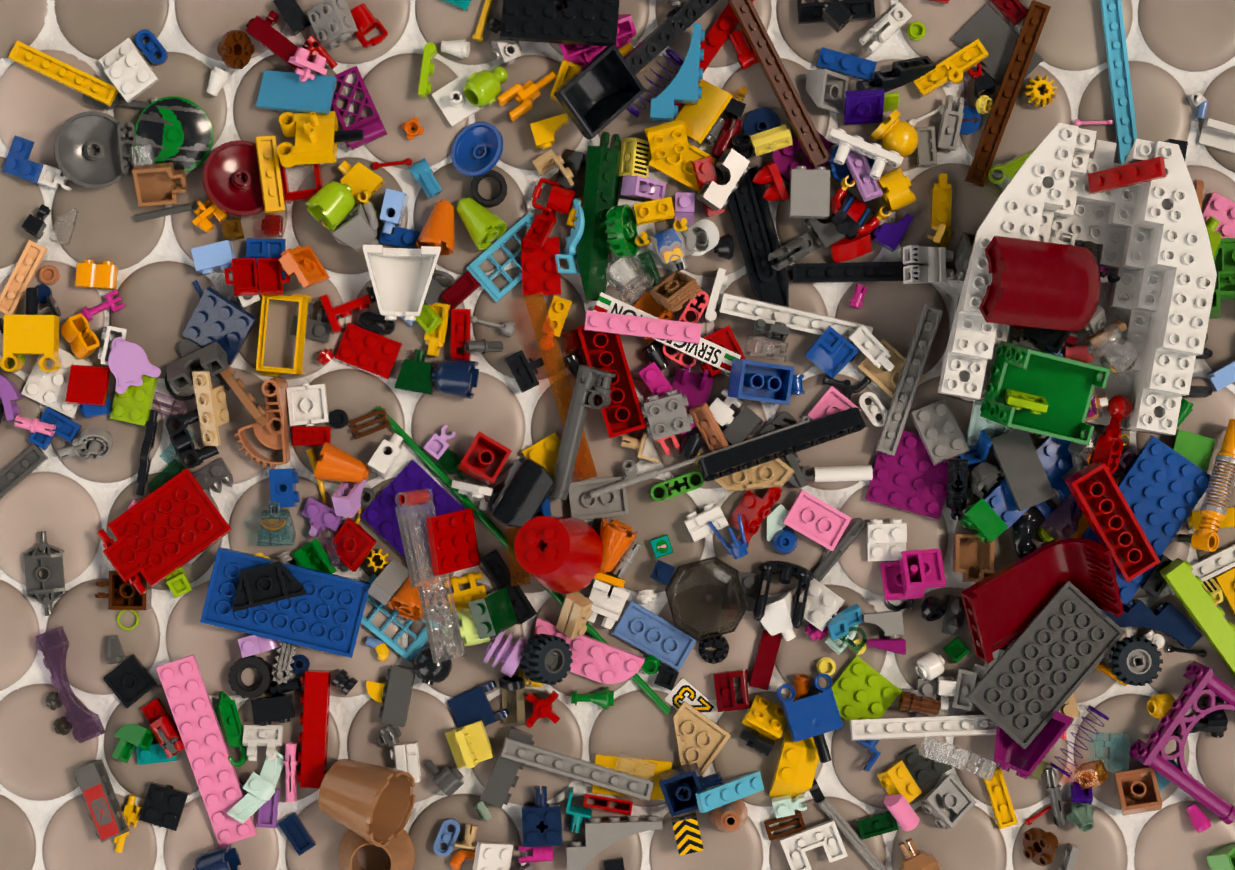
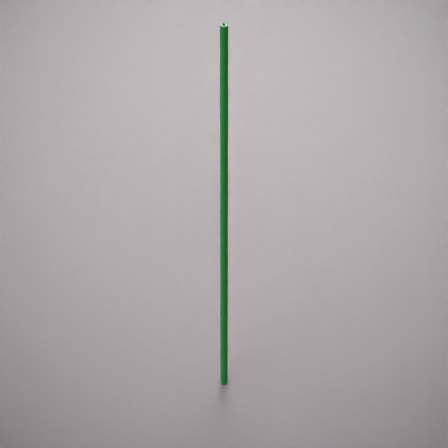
[375,406,672,715]

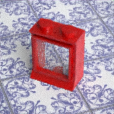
[278,157,323,204]

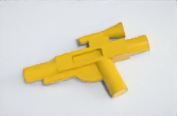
[114,794,143,853]

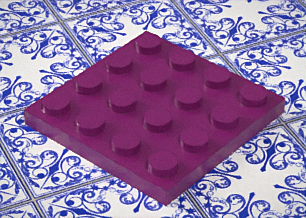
[865,431,956,520]

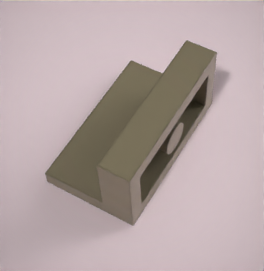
[502,687,526,725]

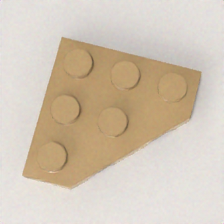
[714,435,794,492]
[673,701,731,776]

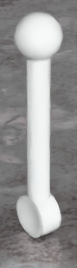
[908,105,944,126]

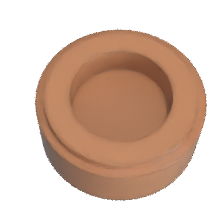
[39,265,60,285]

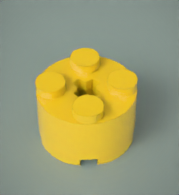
[877,167,916,213]

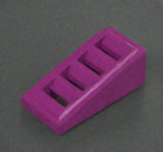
[865,638,906,655]

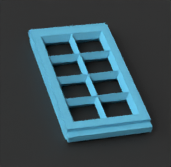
[466,213,550,303]
[361,573,439,662]

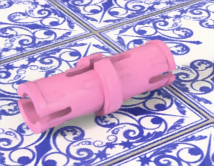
[14,415,56,437]

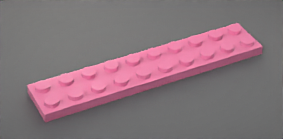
[156,654,257,847]

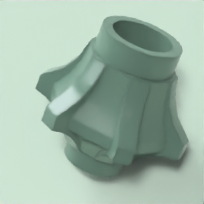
[1066,803,1095,832]

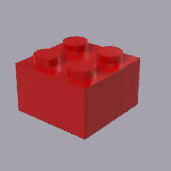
[457,431,512,487]

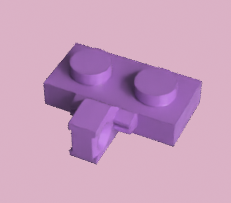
[301,497,343,538]

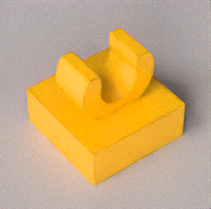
[928,224,953,247]

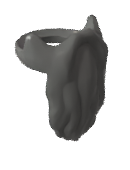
[424,266,455,305]

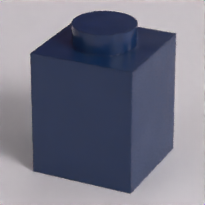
[650,559,676,585]

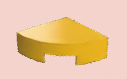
[366,680,386,703]

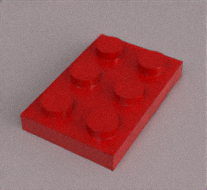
[521,237,561,296]
[335,323,403,379]

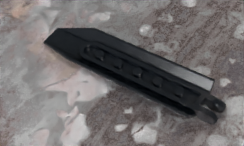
[721,166,789,307]

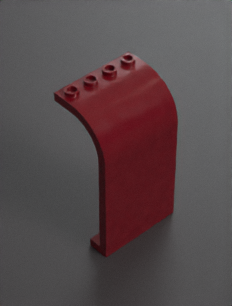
[961,538,1123,664]

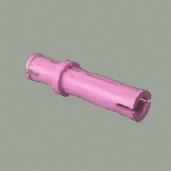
[283,742,299,802]

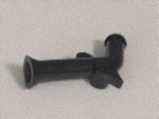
[822,374,871,400]

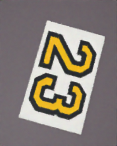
[664,678,718,719]

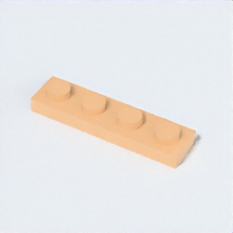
[0,240,48,315]

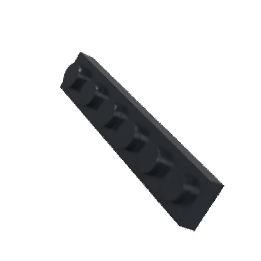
[792,261,908,283]

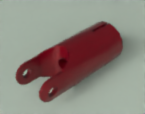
[710,117,742,159]

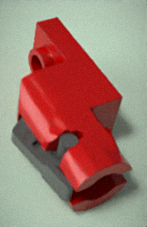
[141,698,185,758]

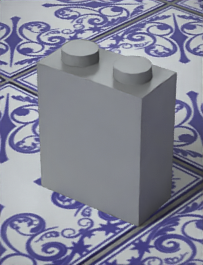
[789,166,830,219]

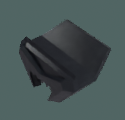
[488,457,555,528]

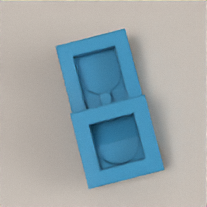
[828,603,863,641]

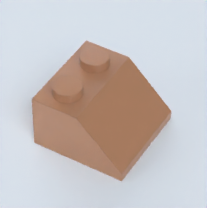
[1115,767,1162,816]

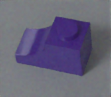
[872,213,914,252]

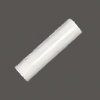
[814,465,873,482]

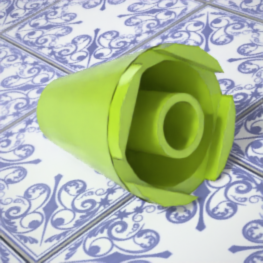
[456,197,507,250]

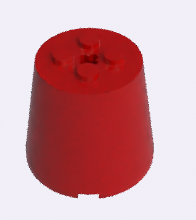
[514,516,603,594]

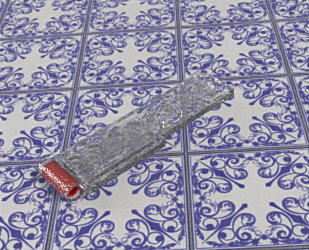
[395,488,466,663]

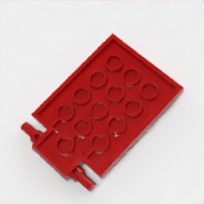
[97,468,232,595]

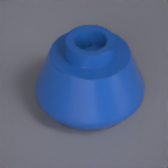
[771,528,797,555]

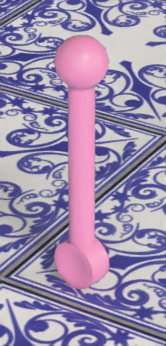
[1074,119,1114,126]

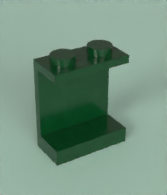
[468,587,518,639]

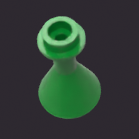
[571,687,614,710]

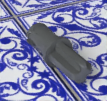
[465,339,503,354]

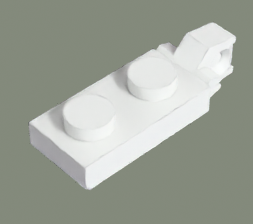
[848,324,895,372]

